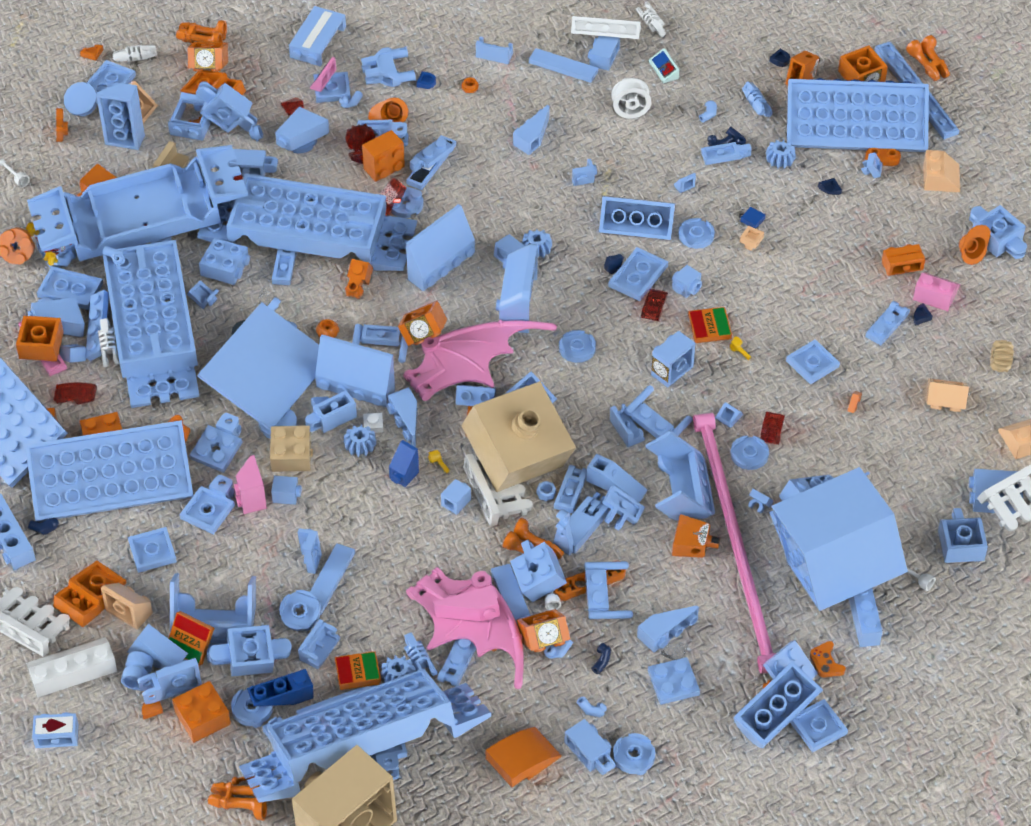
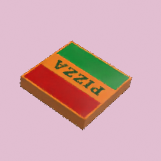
[688,307,732,343]
[168,611,214,666]
[335,651,381,690]

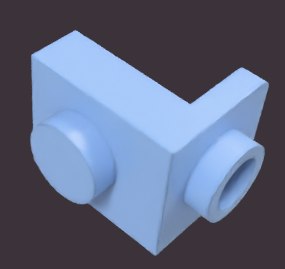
[572,158,597,186]
[187,280,219,309]

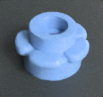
[249,125,263,142]

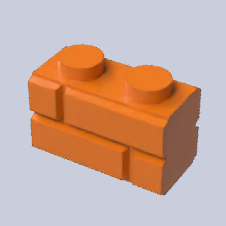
[882,244,925,276]

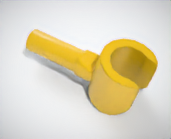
[730,336,751,360]
[428,450,450,473]

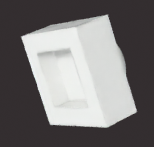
[363,413,383,433]

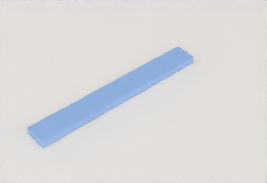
[875,41,959,140]

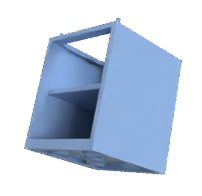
[772,467,908,611]

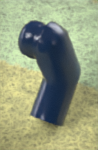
[726,126,746,145]
[707,135,734,146]
[28,518,59,535]
[591,643,612,674]

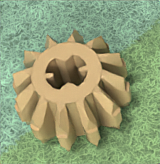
[990,340,1014,372]

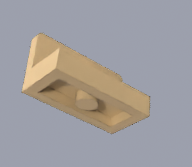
[153,141,189,168]

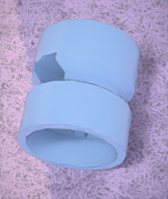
[121,651,154,690]

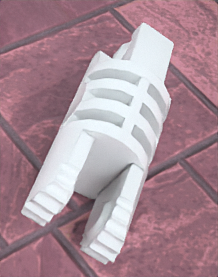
[636,1,666,37]
[112,45,157,62]
[98,318,120,367]

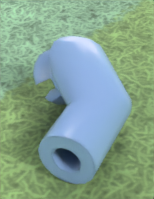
[339,91,363,108]
[699,100,717,123]
[103,246,125,266]
[544,640,574,659]
[577,696,607,718]

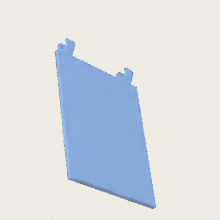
[197,297,319,431]

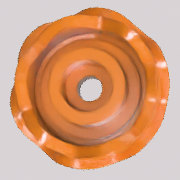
[316,319,339,338]

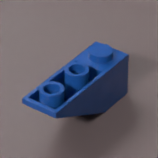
[247,669,314,706]

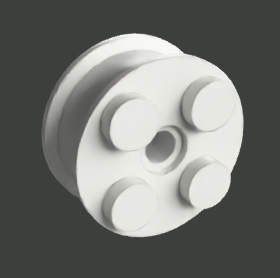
[611,78,651,119]

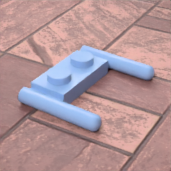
[352,324,408,363]
[624,385,693,438]
[584,561,633,619]

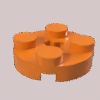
[0,227,35,265]

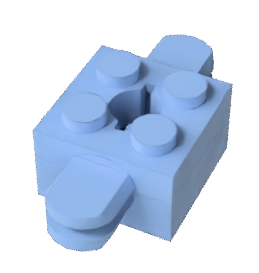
[196,81,258,133]
[969,205,1027,259]
[209,625,292,677]

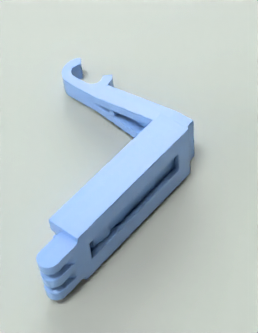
[553,492,610,556]

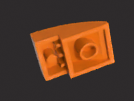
[180,70,246,95]
[53,560,127,627]
[485,727,561,787]

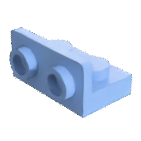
[455,385,496,406]
[297,528,322,574]

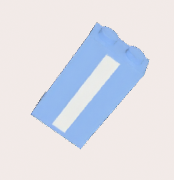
[289,6,346,66]

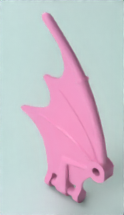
[403,320,557,401]
[406,567,524,689]

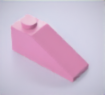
[433,585,500,621]

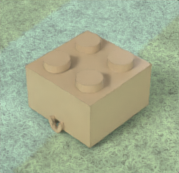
[270,426,313,472]

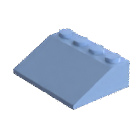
[406,204,475,291]
[315,335,395,407]

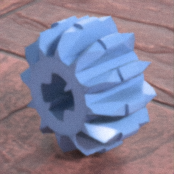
[766,140,796,169]
[521,229,552,258]
[343,424,376,457]
[380,654,416,683]

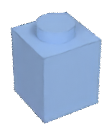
[271,476,302,505]
[441,479,471,515]

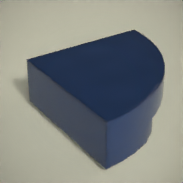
[818,178,842,195]
[913,303,933,326]

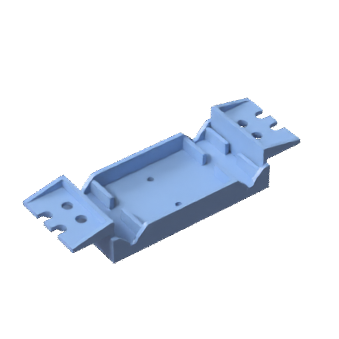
[27,145,249,261]
[197,174,417,271]
[102,237,200,408]
[239,669,492,803]

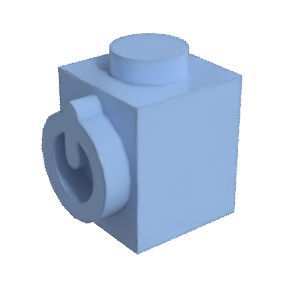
[672,265,702,298]

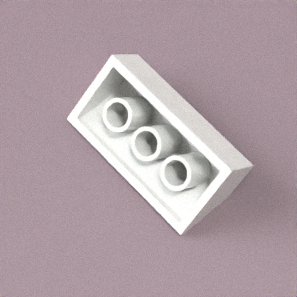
[26,637,117,698]

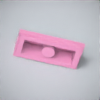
[310,57,336,92]

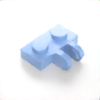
[602,485,645,531]

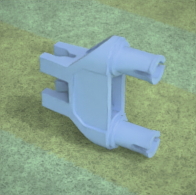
[361,46,416,87]

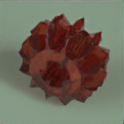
[345,124,376,152]

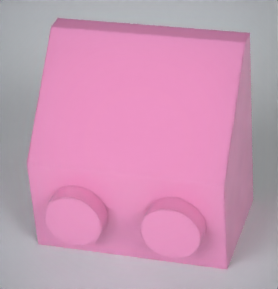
[913,272,960,311]
[234,455,267,514]

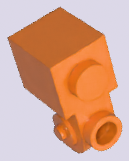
[345,259,373,299]

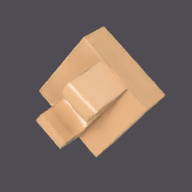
[740,226,764,251]

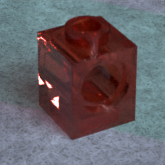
[761,412,785,445]

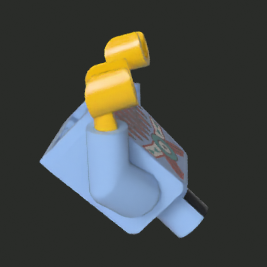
[25,222,76,268]

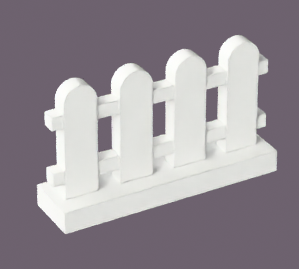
[571,16,641,39]
[463,454,533,526]
[977,464,1031,531]
[0,587,70,657]

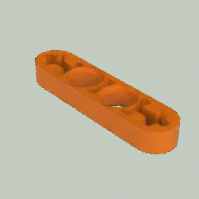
[553,560,626,601]

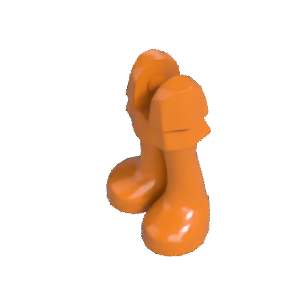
[176,20,227,44]
[906,35,950,81]
[503,518,564,559]
[207,782,270,821]

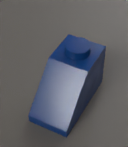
[389,440,419,487]

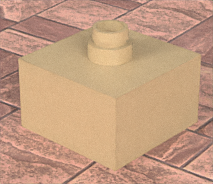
[461,381,576,492]
[292,745,397,826]

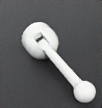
[0,159,30,188]
[907,567,936,591]
[544,591,561,610]

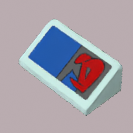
[648,48,679,84]

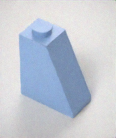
[275,107,329,151]
[28,297,85,337]
[127,624,188,670]

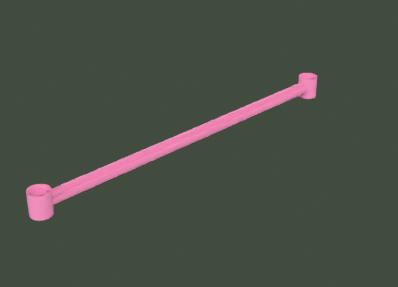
[693,413,776,674]

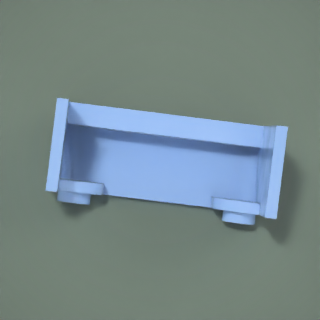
[496,244,538,333]
[645,431,715,521]
[170,573,256,643]

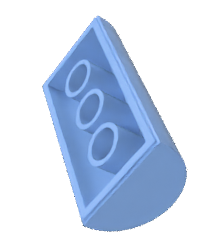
[733,661,823,748]

